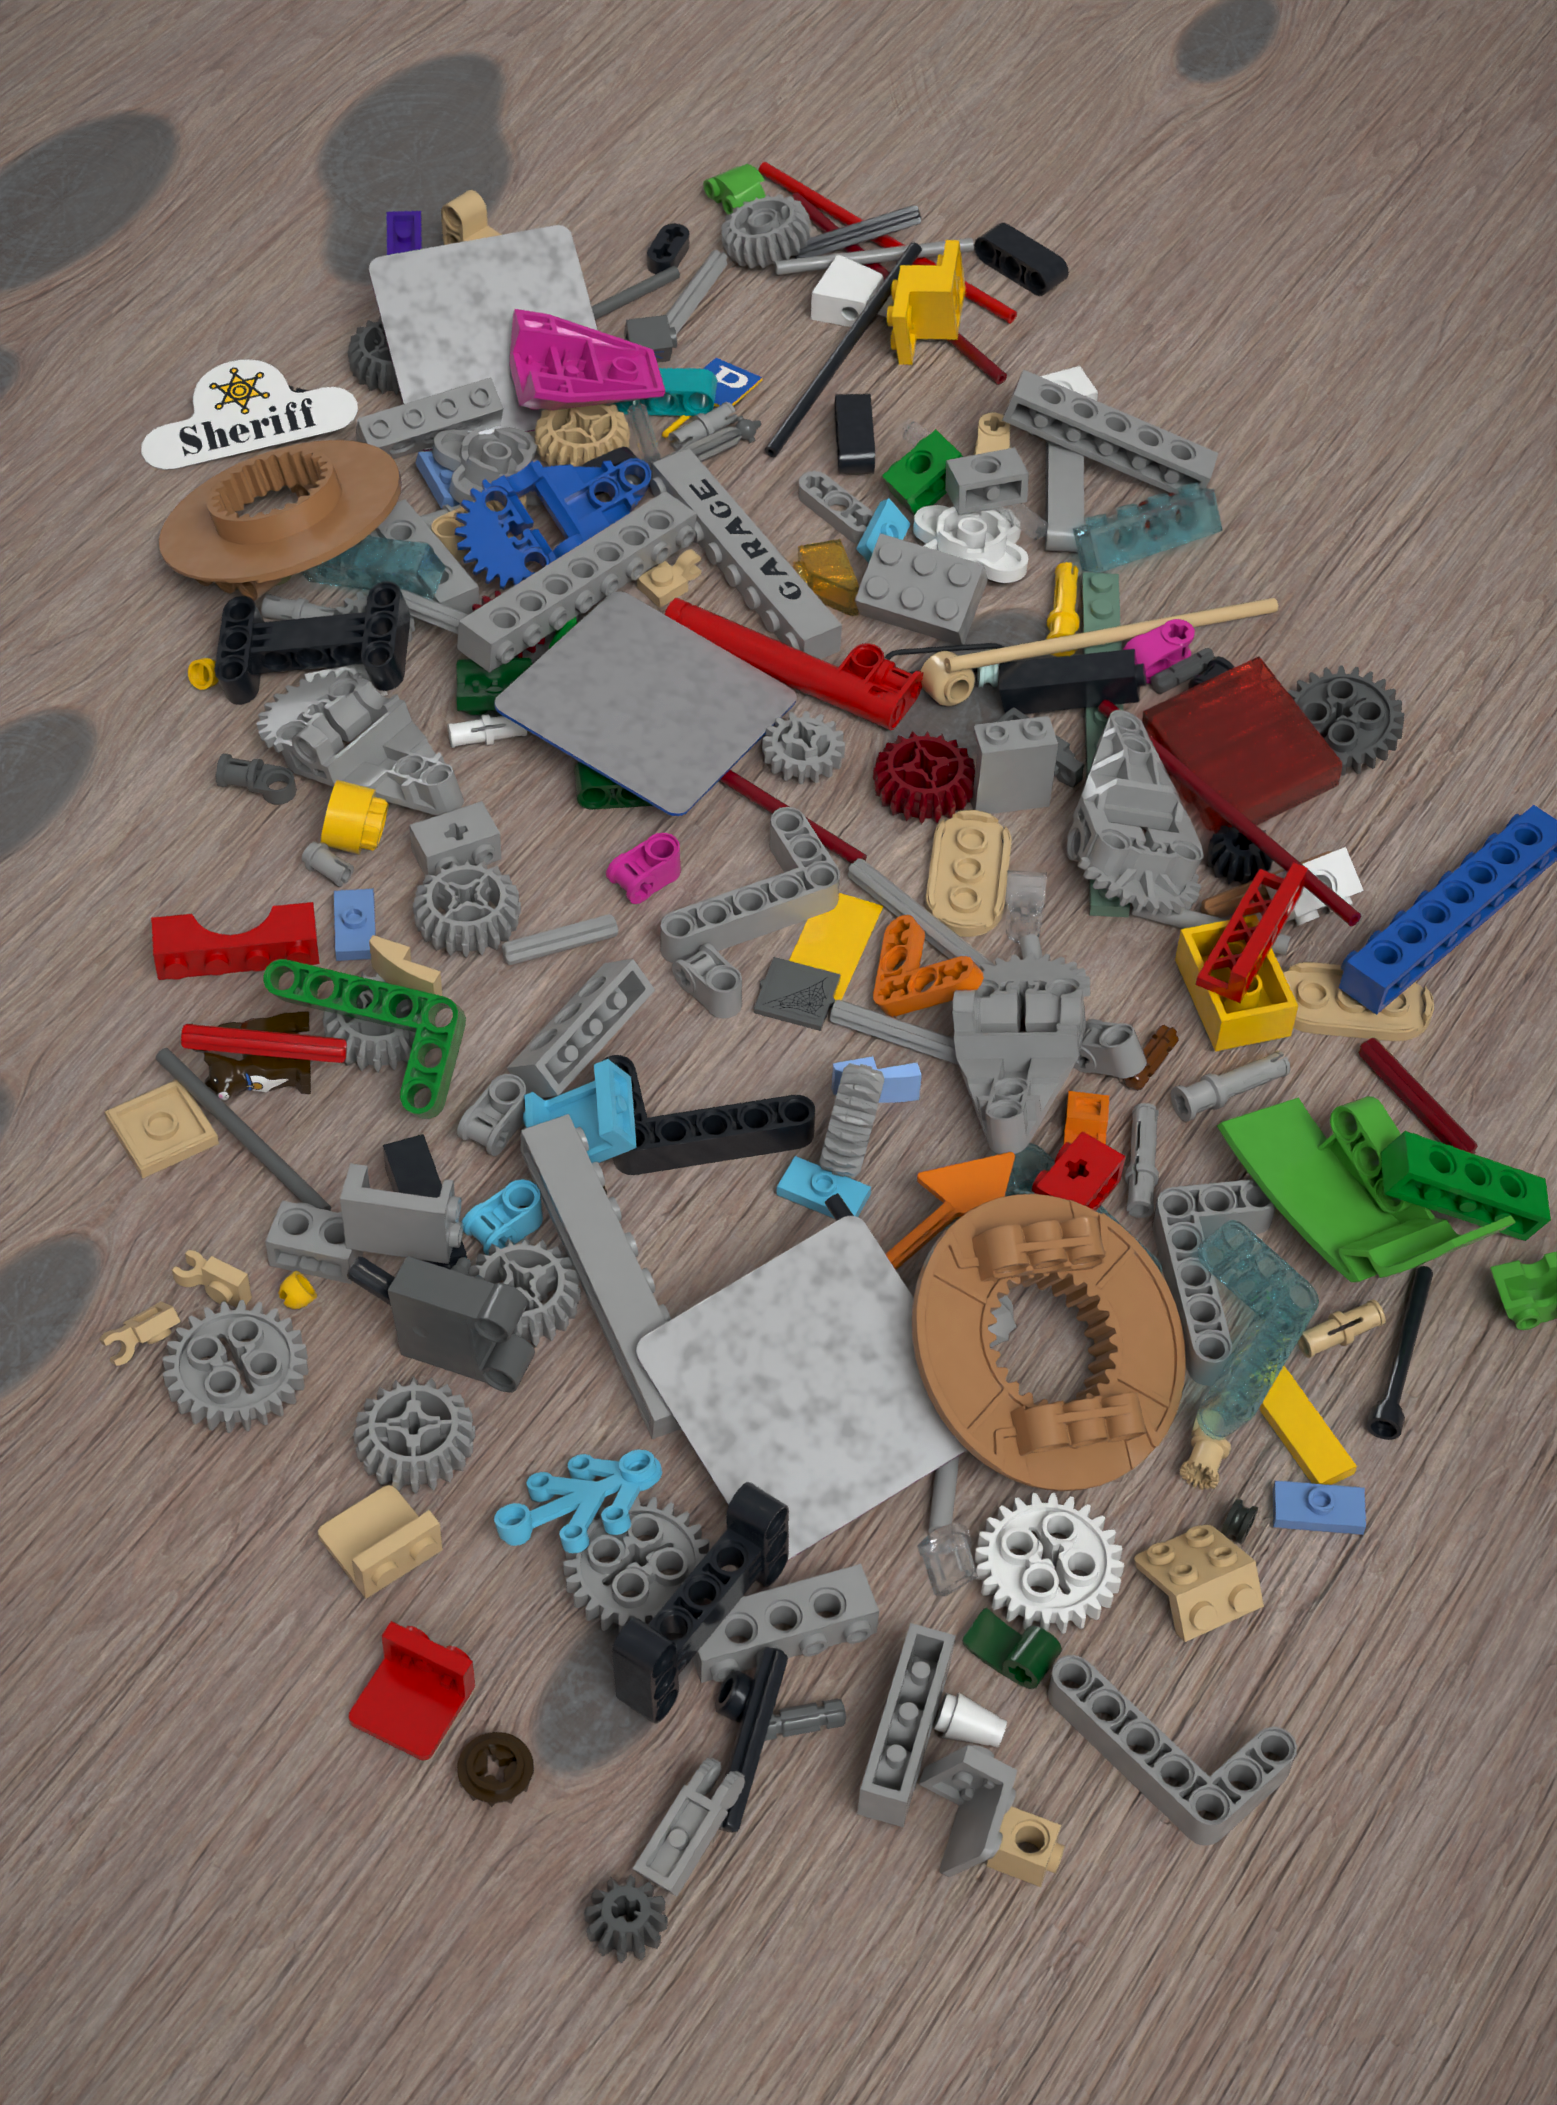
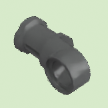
[216,754,297,805]

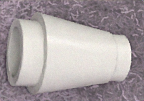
[933,1693,1007,1748]

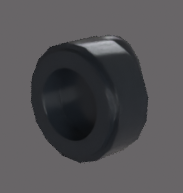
[715,1670,753,1723]

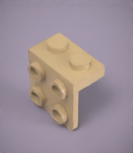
[318,1485,442,1599]
[1134,1525,1264,1642]

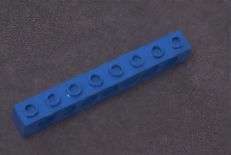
[1339,805,1557,1015]

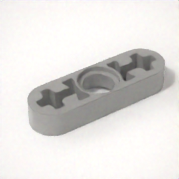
[798,471,874,544]

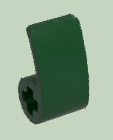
[962,1608,1062,1689]

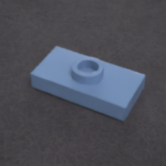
[334,889,376,961]
[1273,1481,1366,1535]

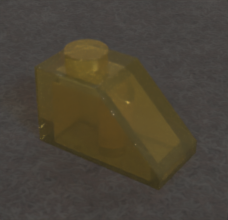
[792,539,860,616]

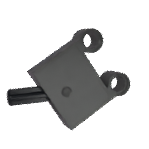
[347,1256,535,1393]

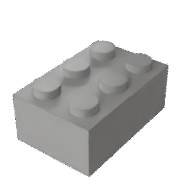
[855,533,988,645]

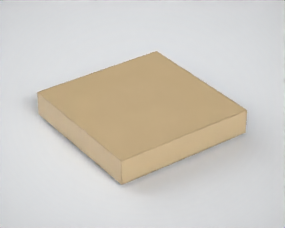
[105,1080,219,1179]

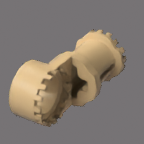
[1179,1399,1231,1490]

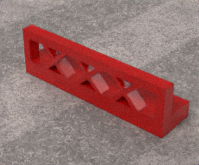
[1195,862,1308,1003]

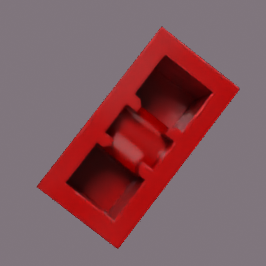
[1031,1131,1125,1211]

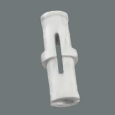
[447,714,527,748]

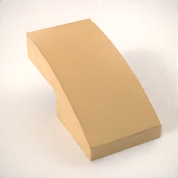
[369,935,442,996]

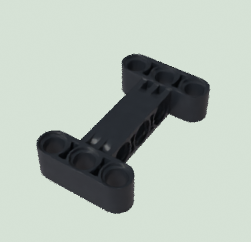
[215,581,410,705]
[612,1482,789,1724]

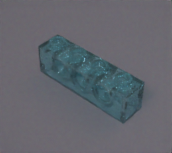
[1073,483,1223,573]
[301,536,446,599]

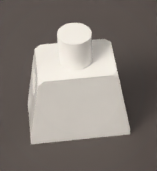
[811,255,894,327]

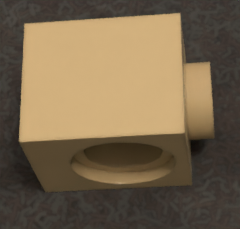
[986,1806,1065,1887]

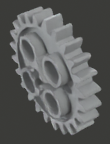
[163,1300,308,1433]
[563,1496,709,1633]

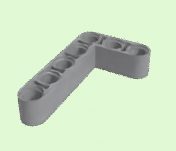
[660,807,840,963]
[1152,1179,1276,1386]
[1048,1655,1297,1846]

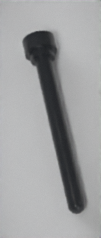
[1366,1266,1433,1440]

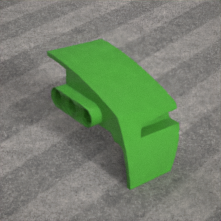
[1217,1096,1516,1282]

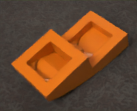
[1063,1091,1110,1145]

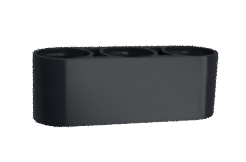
[974,223,1069,296]
[834,394,875,474]

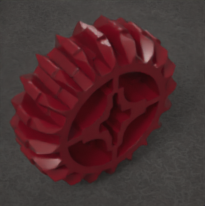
[873,731,975,825]

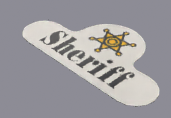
[142,360,358,470]

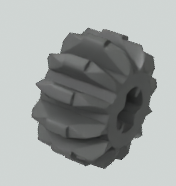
[584,1874,668,1964]

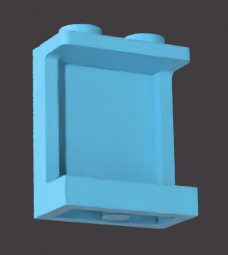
[523,1059,637,1163]

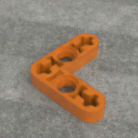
[873,915,984,1017]

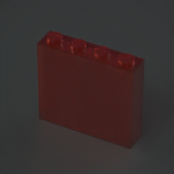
[1142,656,1343,834]

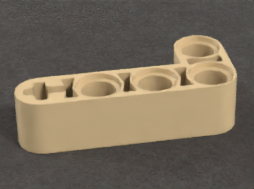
[441,190,502,245]

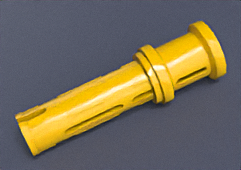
[1046,562,1080,657]

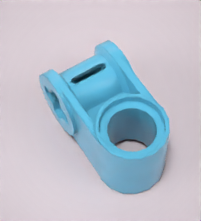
[462,1179,543,1255]

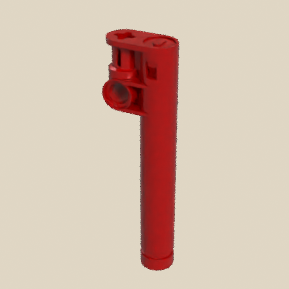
[664,597,924,731]

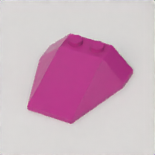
[509,309,665,411]

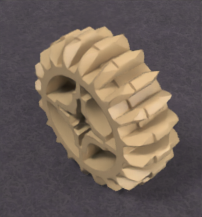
[535,404,630,467]

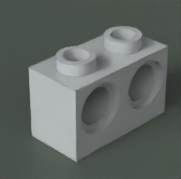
[265,1200,364,1284]

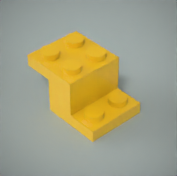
[887,240,966,365]

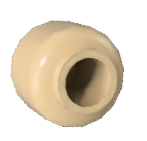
[921,651,975,707]

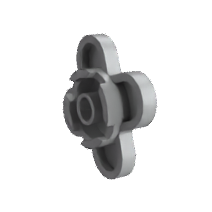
[432,427,543,506]

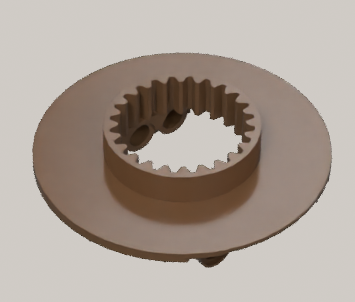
[159,440,402,601]
[912,1194,1186,1491]

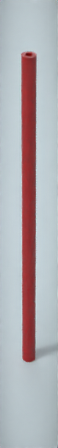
[758,162,1017,323]

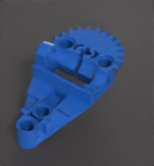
[455,458,651,590]

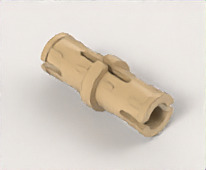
[1297,1299,1386,1358]

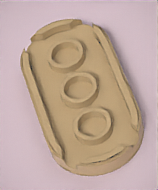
[925,810,1011,937]
[1284,962,1434,1041]

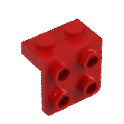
[349,1621,475,1761]

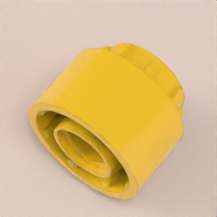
[321,780,389,855]

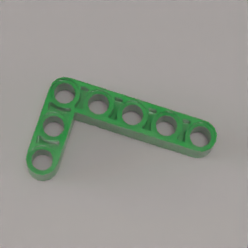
[263,959,466,1119]

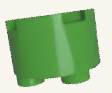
[703,164,766,215]
[1490,1251,1557,1330]

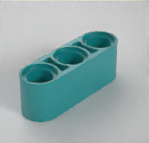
[614,368,718,416]

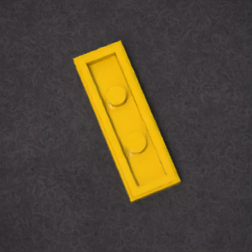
[1245,1365,1357,1485]

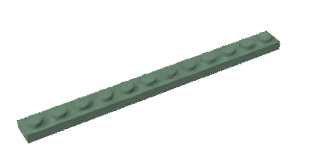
[1081,572,1130,917]

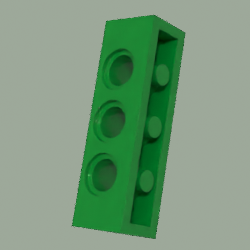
[1381,1131,1551,1241]

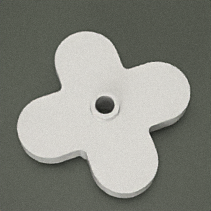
[913,505,1028,583]

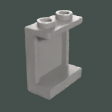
[971,716,1058,814]
[340,1163,463,1264]

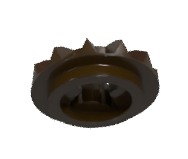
[457,1732,534,1807]

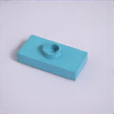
[856,498,911,563]
[777,1156,871,1219]

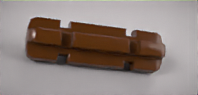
[1123,1025,1179,1091]

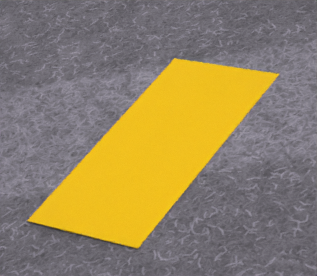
[789,893,883,1001]

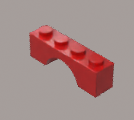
[151,902,320,980]

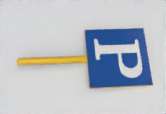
[662,358,763,438]

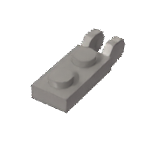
[633,1757,746,1897]

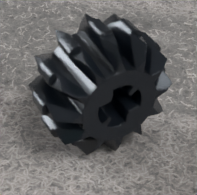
[1207,825,1273,886]

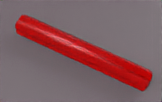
[181,1024,347,1063]

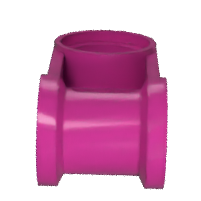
[1123,619,1195,683]
[606,833,681,904]

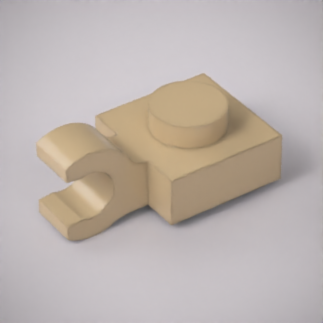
[637,549,701,608]
[172,1250,252,1308]
[99,1302,181,1366]

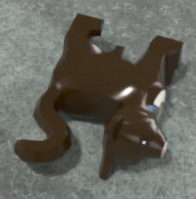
[192,1011,311,1100]

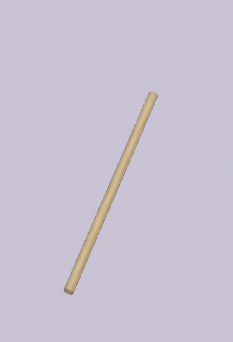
[944,598,1278,673]

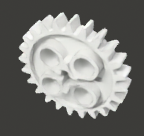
[974,1493,1124,1634]

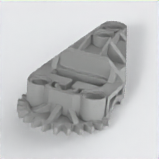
[257,670,464,816]
[1067,710,1203,917]
[952,953,1091,1154]

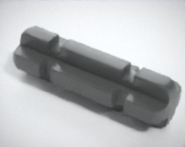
[1150,648,1215,694]
[765,1698,846,1741]

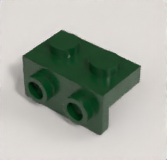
[456,658,532,715]

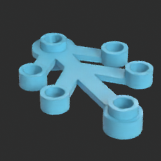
[494,1450,662,1553]

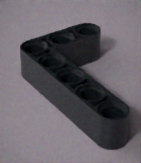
[602,1055,815,1175]

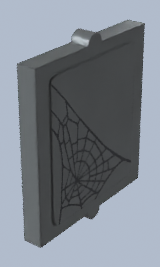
[754,957,841,1031]

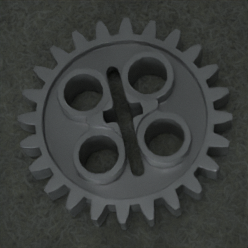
[1280,666,1404,776]

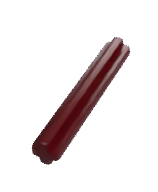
[1358,1037,1478,1154]

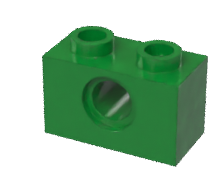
[882,429,963,516]

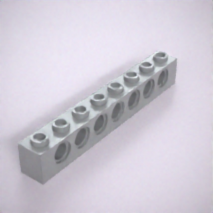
[457,491,697,672]

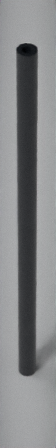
[765,242,922,458]

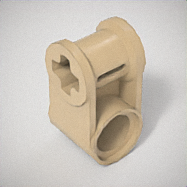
[974,412,1011,455]

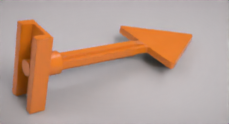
[886,1152,1015,1270]

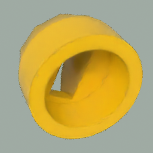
[188,658,219,690]
[278,1271,317,1309]

